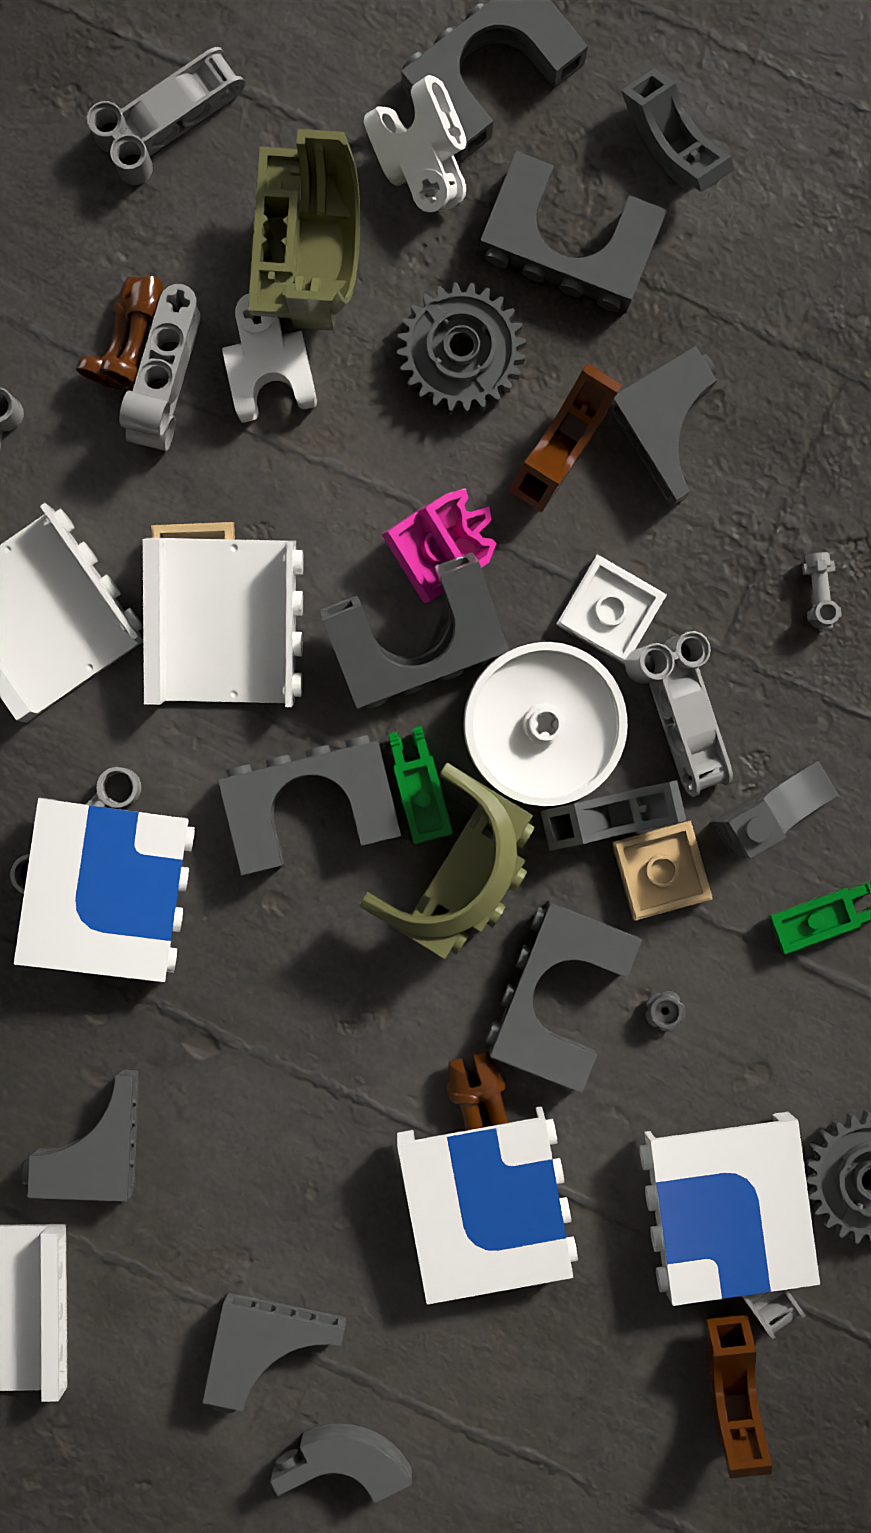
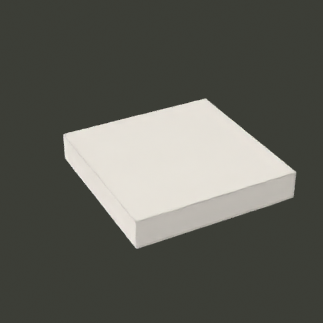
[556,554,667,665]

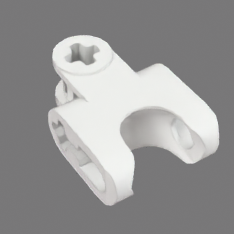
[364,75,466,212]
[222,294,317,423]

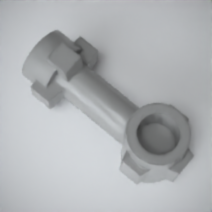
[802,552,842,631]

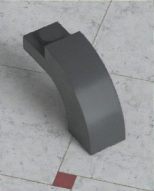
[621,68,735,192]
[541,780,686,851]
[270,1424,412,1504]

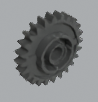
[397,282,526,415]
[804,1110,871,1244]

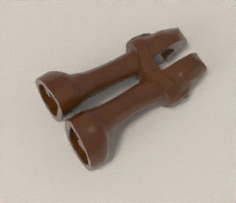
[75,276,163,390]
[446,1051,509,1131]

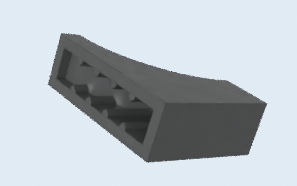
[610,346,717,507]
[711,761,839,859]
[22,1070,139,1201]
[202,1293,347,1413]

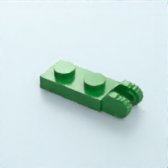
[388,726,453,844]
[768,880,871,954]

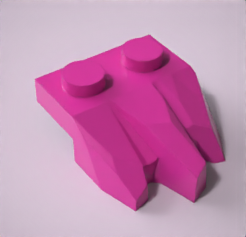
[381,488,496,603]

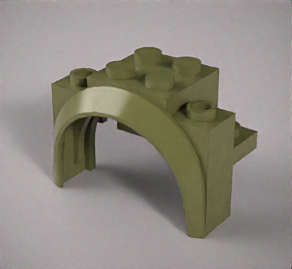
[248,129,360,331]
[359,763,535,959]

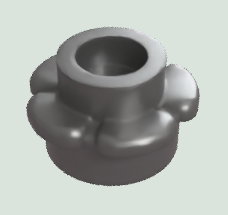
[645,991,686,1031]

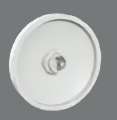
[463,642,628,806]

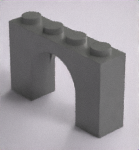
[401,0,588,162]
[479,151,667,312]
[320,552,510,709]
[218,735,402,875]
[485,901,642,1093]

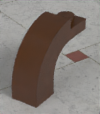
[508,363,623,512]
[706,1315,772,1479]

